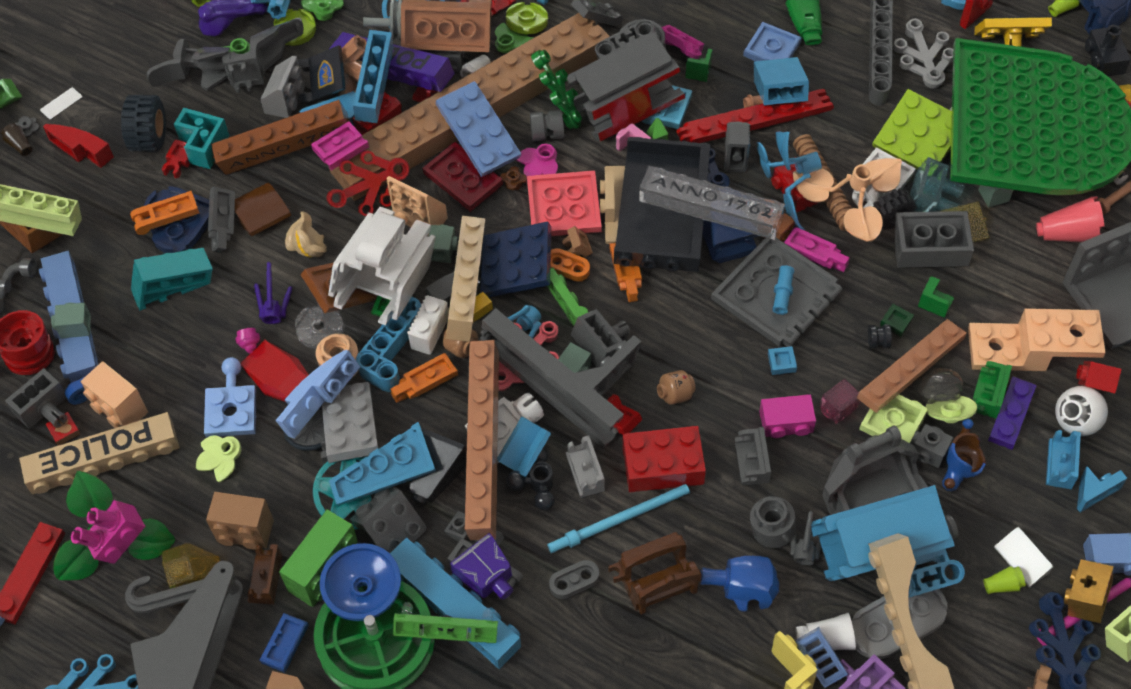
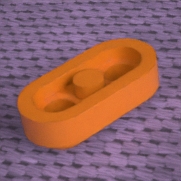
[550,248,590,281]

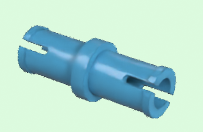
[772,265,794,315]

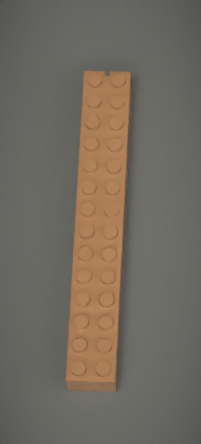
[330,13,610,201]

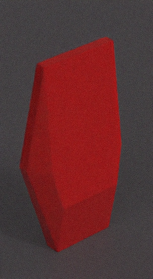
[241,340,309,402]

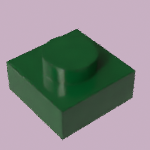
[880,304,914,337]

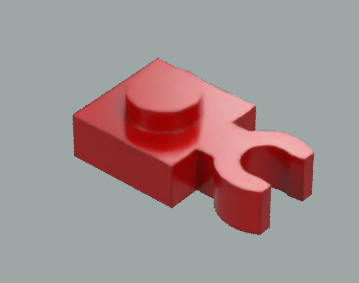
[162,139,190,179]

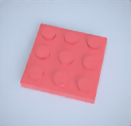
[527,171,602,236]

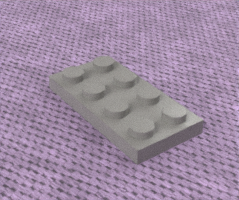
[322,382,378,463]

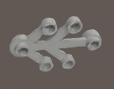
[893,19,953,88]

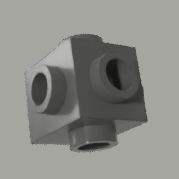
[910,424,954,468]

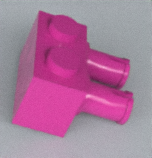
[71,500,145,564]

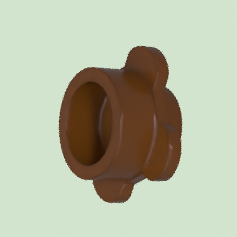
[500,166,527,190]

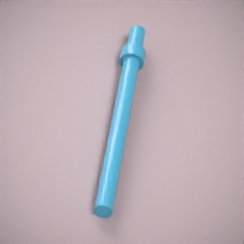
[547,484,690,553]

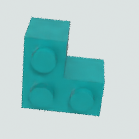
[174,108,229,169]

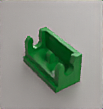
[972,361,1012,419]

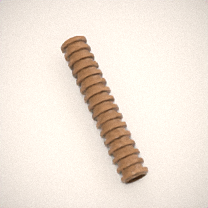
[793,134,852,231]

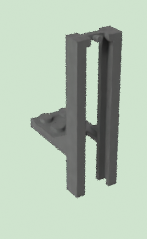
[480,308,641,449]

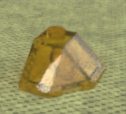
[162,543,220,589]

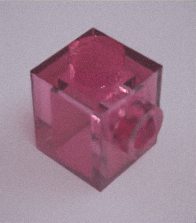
[820,379,860,424]

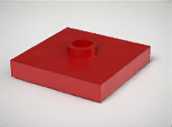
[960,0,993,29]

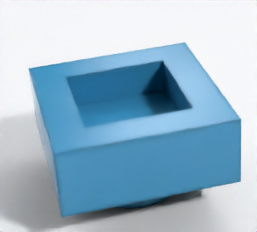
[768,346,797,375]

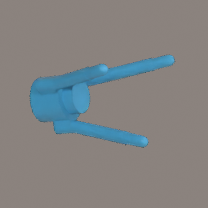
[508,305,542,338]

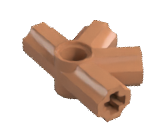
[339,35,367,96]

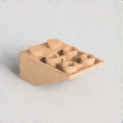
[386,176,448,236]

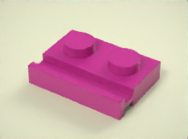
[311,122,369,171]

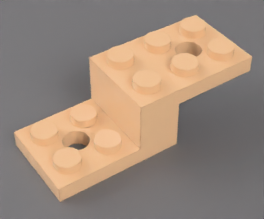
[968,309,1105,371]

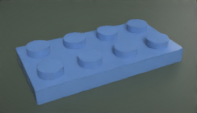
[435,81,521,177]

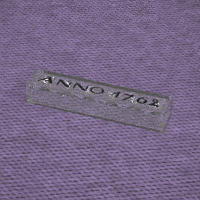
[639,166,785,240]

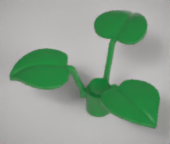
[53,471,175,580]

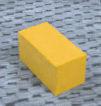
[472,292,493,324]

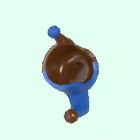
[942,418,986,492]

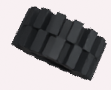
[872,188,917,230]

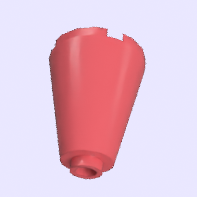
[1036,196,1104,242]

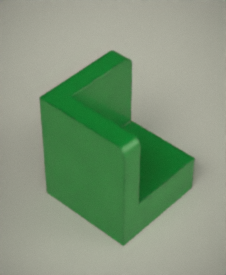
[685,48,713,82]
[918,276,954,318]

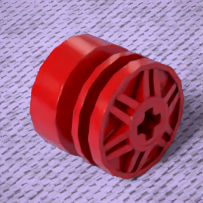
[0,310,55,375]

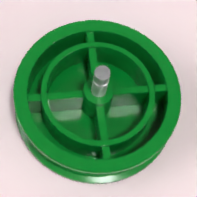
[314,581,435,689]

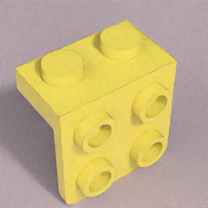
[772,631,818,689]

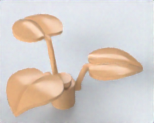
[793,158,902,242]

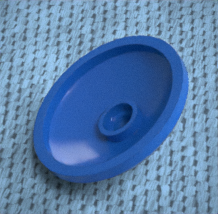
[320,543,401,621]

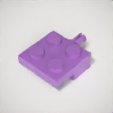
[836,654,906,689]

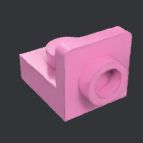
[616,123,651,151]

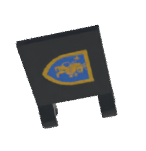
[298,45,346,106]

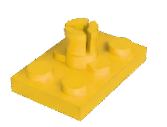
[975,17,1052,47]

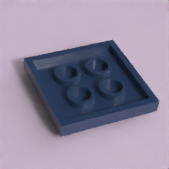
[480,221,552,298]

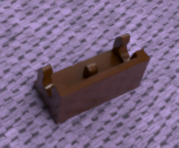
[247,544,282,604]

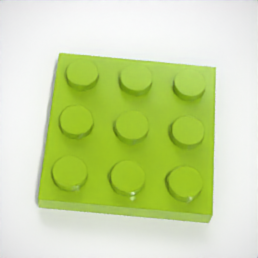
[872,89,952,178]

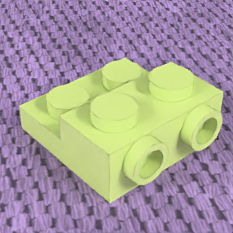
[859,394,928,443]

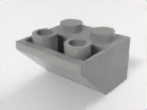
[261,56,305,118]

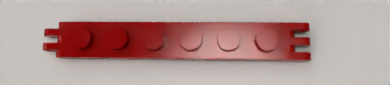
[676,89,834,143]

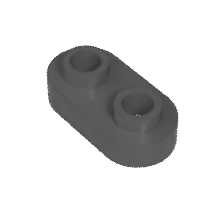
[549,560,599,599]

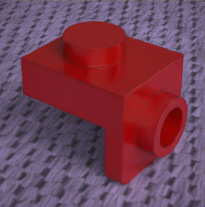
[607,394,642,434]

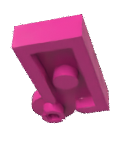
[662,25,704,59]

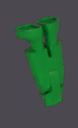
[785,0,823,45]

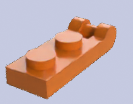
[130,191,199,235]

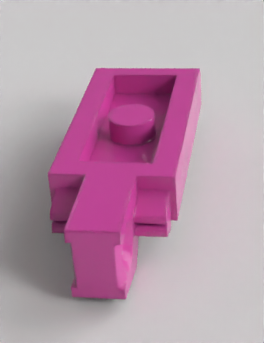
[784,227,849,272]

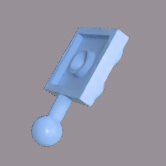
[204,357,256,437]

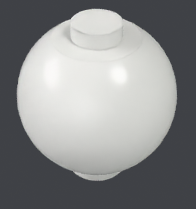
[1055,386,1108,436]

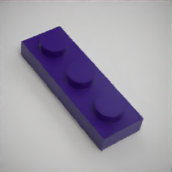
[988,377,1036,450]

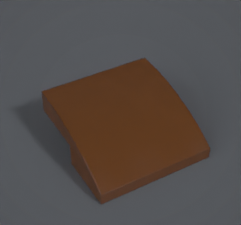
[234,182,292,236]

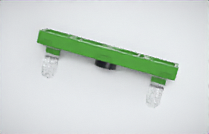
[393,602,498,643]

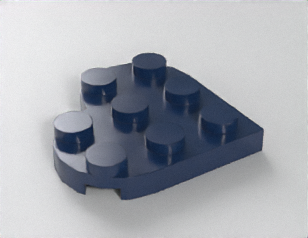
[144,186,209,253]

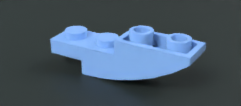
[275,350,360,439]

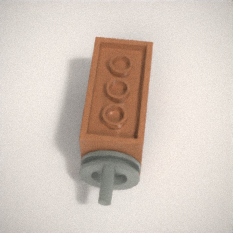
[363,0,492,52]

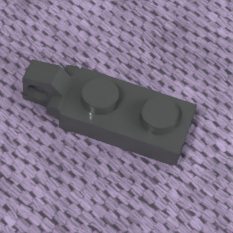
[208,186,235,253]

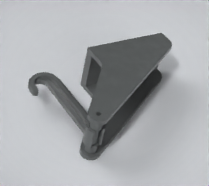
[125,561,243,689]

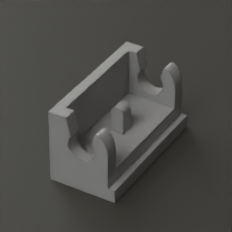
[565,435,605,498]

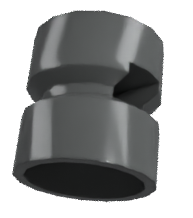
[530,109,564,142]

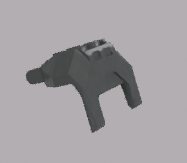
[822,425,928,515]

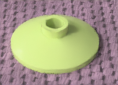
[926,395,977,423]

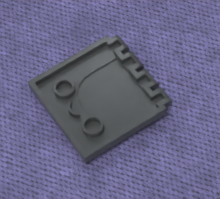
[711,234,842,347]

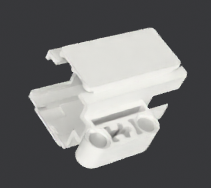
[328,207,436,326]

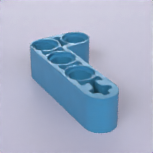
[356,297,421,392]

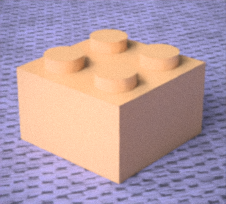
[80,361,148,428]

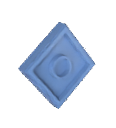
[743,22,802,61]

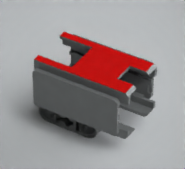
[567,20,685,142]

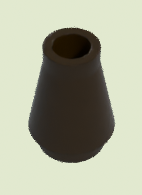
[1,123,33,156]

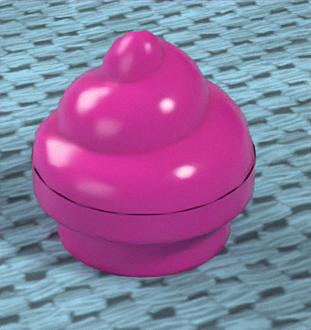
[235,328,260,354]

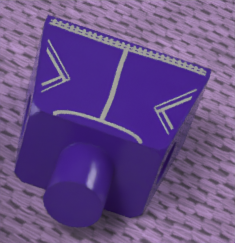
[450,533,514,600]

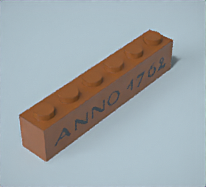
[211,100,350,175]

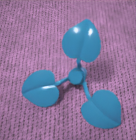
[756,131,822,230]

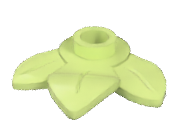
[196,435,241,482]

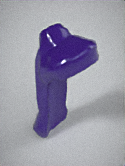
[198,0,268,36]

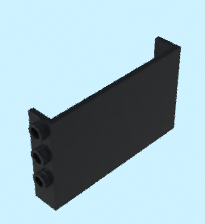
[614,137,710,272]

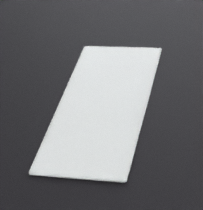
[40,87,83,119]

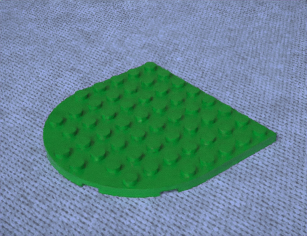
[950,38,1131,195]

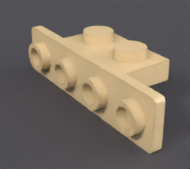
[600,166,625,244]

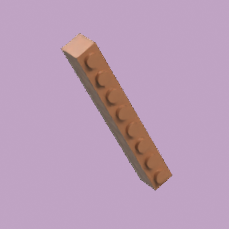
[465,340,499,540]

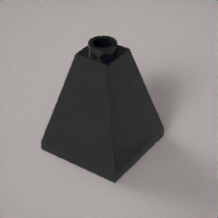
[410,428,467,505]

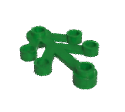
[531,49,582,129]

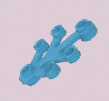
[45,654,138,689]

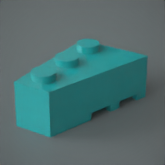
[131,248,213,311]

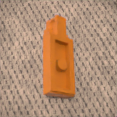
[609,243,642,302]
[390,353,458,403]

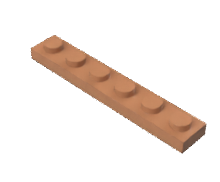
[857,319,967,413]

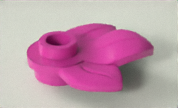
[516,144,558,176]

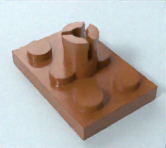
[301,262,378,313]

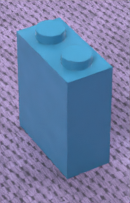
[754,57,809,105]

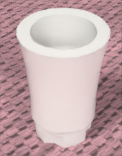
[796,613,856,653]

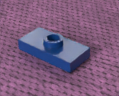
[260,613,309,673]

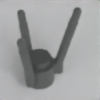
[790,511,822,565]

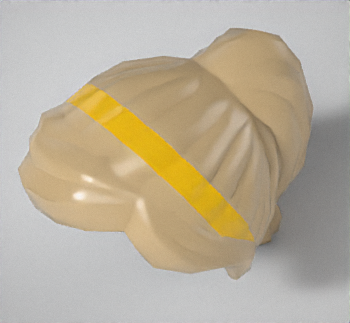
[285,211,327,258]

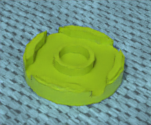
[505,2,548,34]
[274,9,316,46]

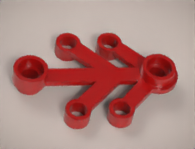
[327,150,410,216]

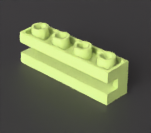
[0,184,82,236]

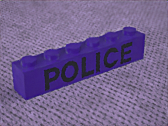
[329,32,454,92]

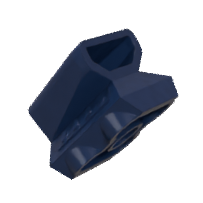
[702,200,759,263]

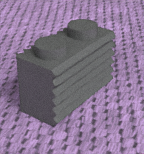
[724,122,750,172]

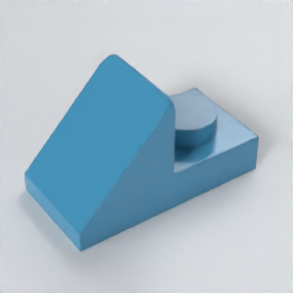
[1077,467,1127,513]

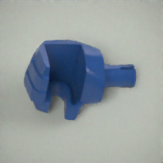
[700,556,779,612]

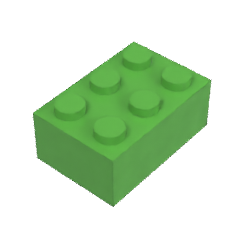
[279,510,358,607]

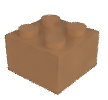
[206,492,274,549]

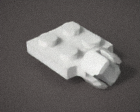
[852,147,916,208]
[465,393,544,463]

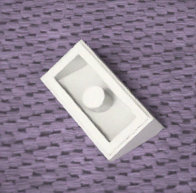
[994,527,1053,587]

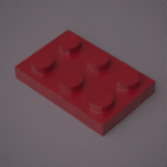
[422,142,503,212]

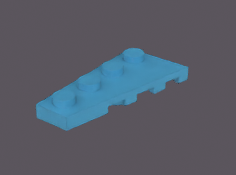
[329,422,436,506]

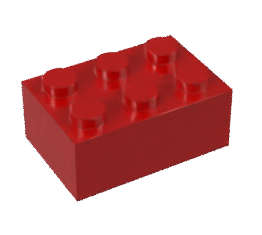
[622,426,706,492]

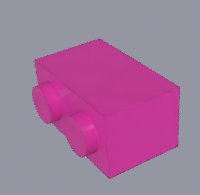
[759,394,816,438]

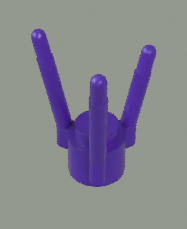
[254,262,292,324]

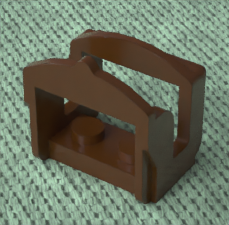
[608,532,702,615]

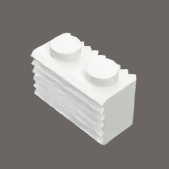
[407,295,449,355]

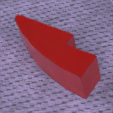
[43,124,114,168]

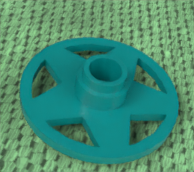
[313,456,372,530]

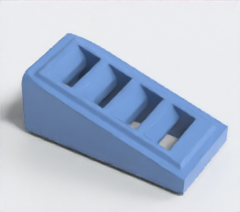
[796,627,848,688]

